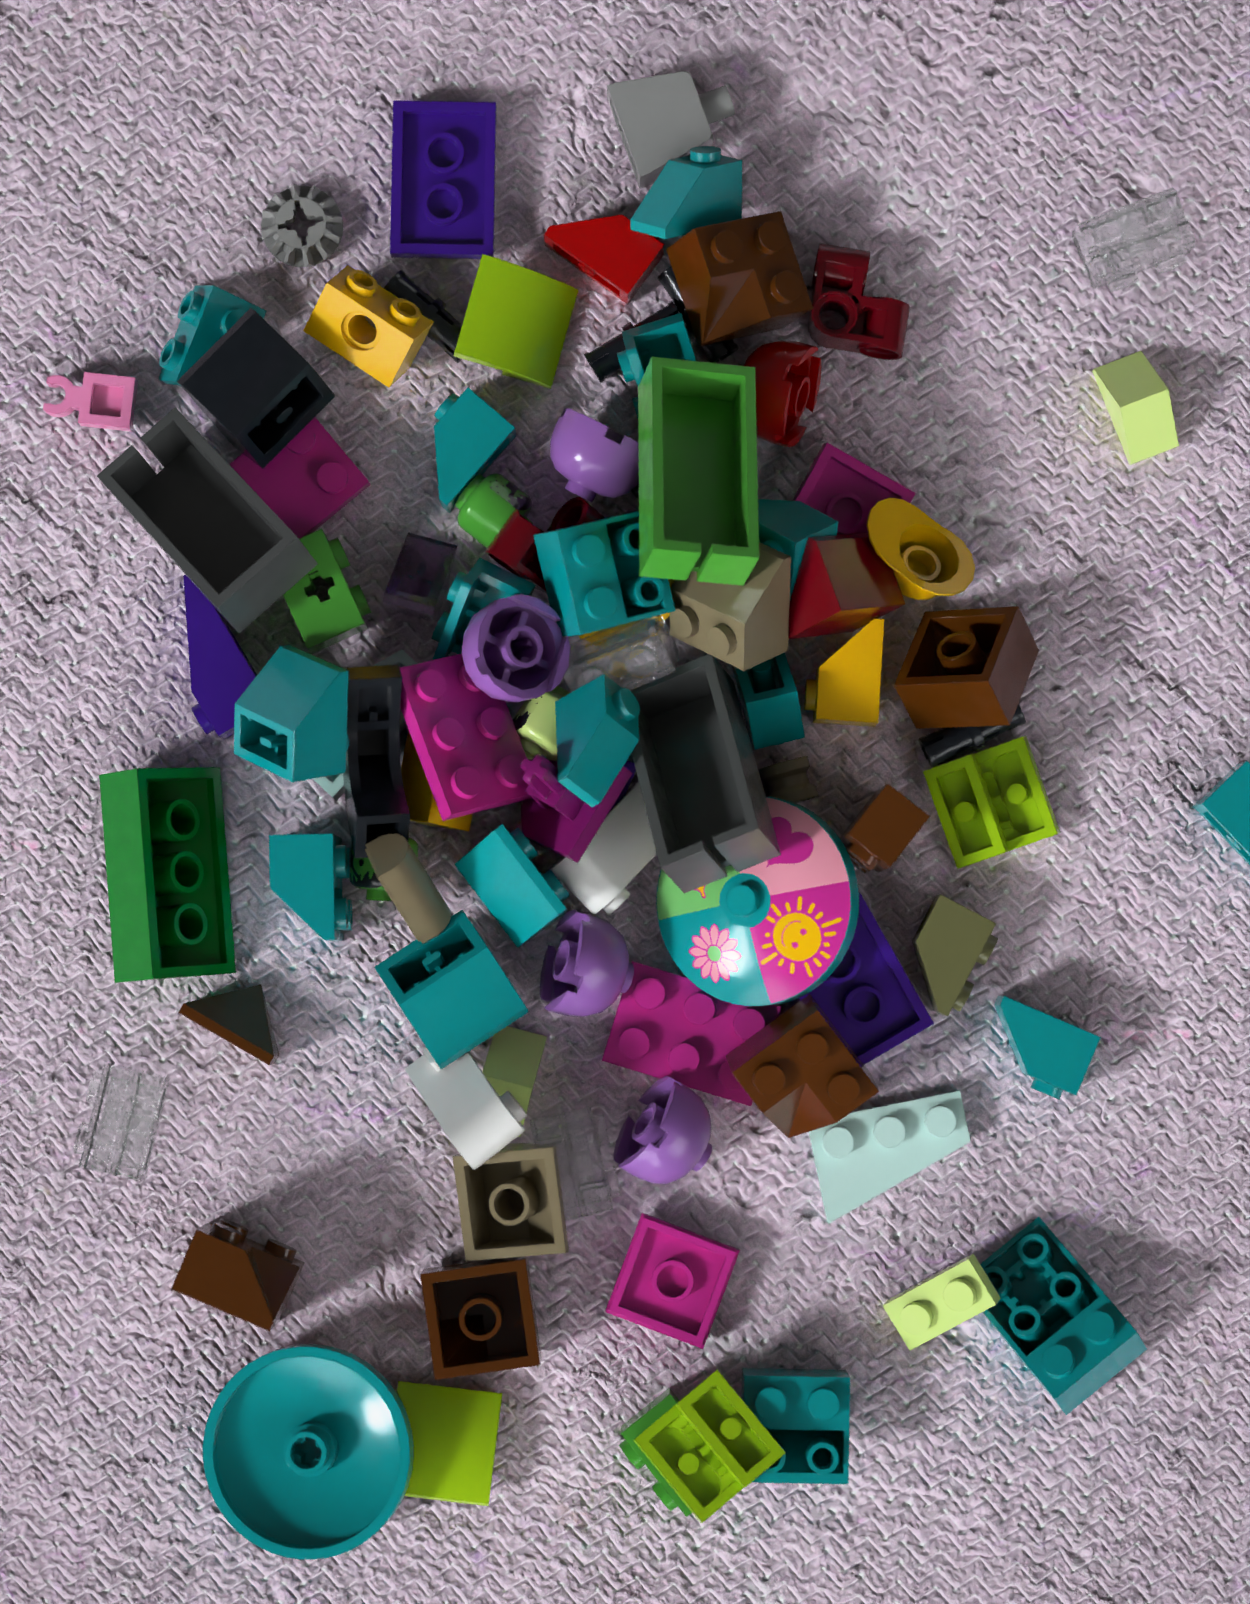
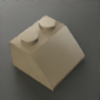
[670,542,791,671]
[453,1143,569,1261]

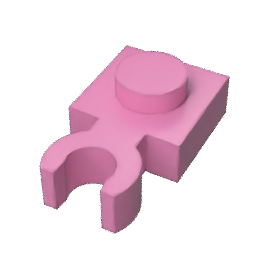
[43,372,138,432]

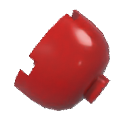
[738,340,822,448]

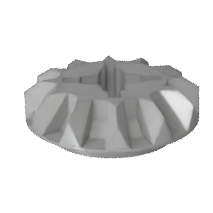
[261,184,343,267]

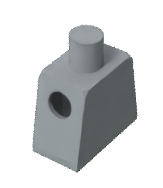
[607,71,735,189]

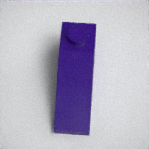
[183,575,257,740]

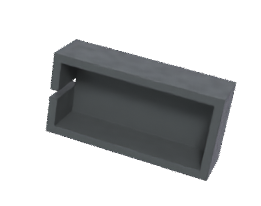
[97,407,318,633]
[627,654,781,893]

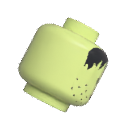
[513,686,570,761]

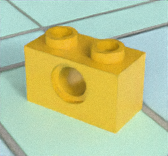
[303,265,434,387]

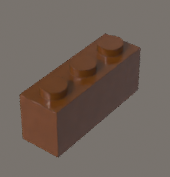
[840,783,930,873]

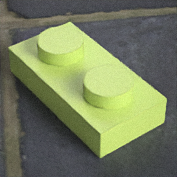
[883,1253,1001,1350]

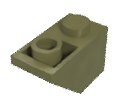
[912,894,998,1016]

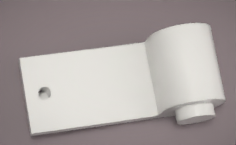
[550,782,657,915]
[405,1046,528,1170]

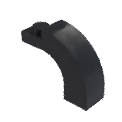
[343,665,410,858]

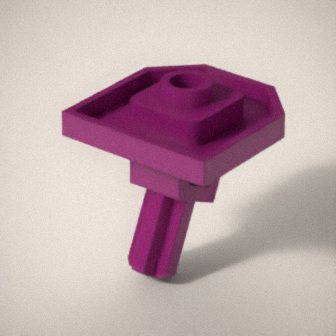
[520,754,632,863]

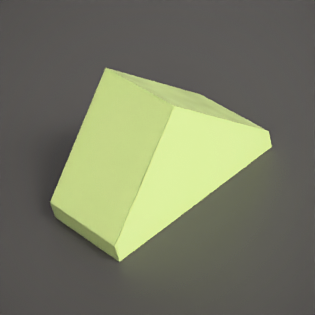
[1092,351,1179,465]
[482,1026,547,1137]

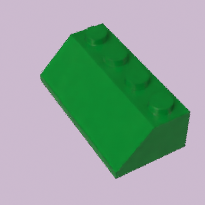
[99,767,236,983]

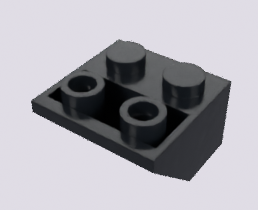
[177,308,335,469]

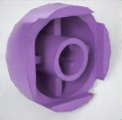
[550,408,639,502]
[461,594,570,702]
[540,909,634,1017]
[613,1076,712,1184]

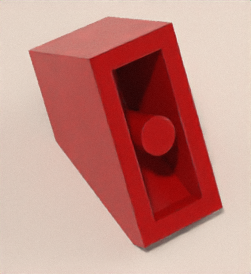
[544,215,664,305]

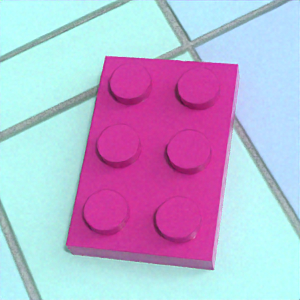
[400,654,532,821]
[602,961,781,1106]

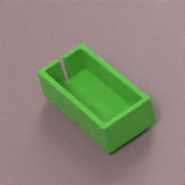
[638,357,759,586]

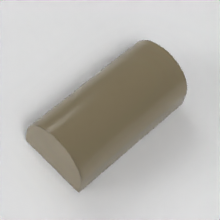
[365,834,451,944]

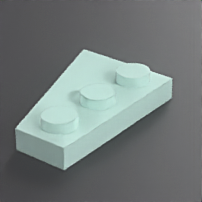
[808,1090,971,1224]

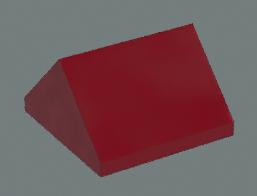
[788,533,905,639]

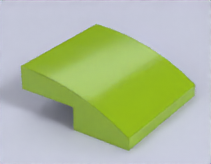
[453,254,578,389]
[923,736,1061,869]
[633,1370,786,1523]
[397,1381,502,1506]

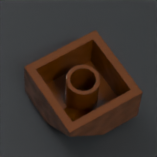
[666,211,813,347]
[894,606,1039,729]
[726,994,879,1138]
[171,1218,305,1331]
[420,1256,542,1380]

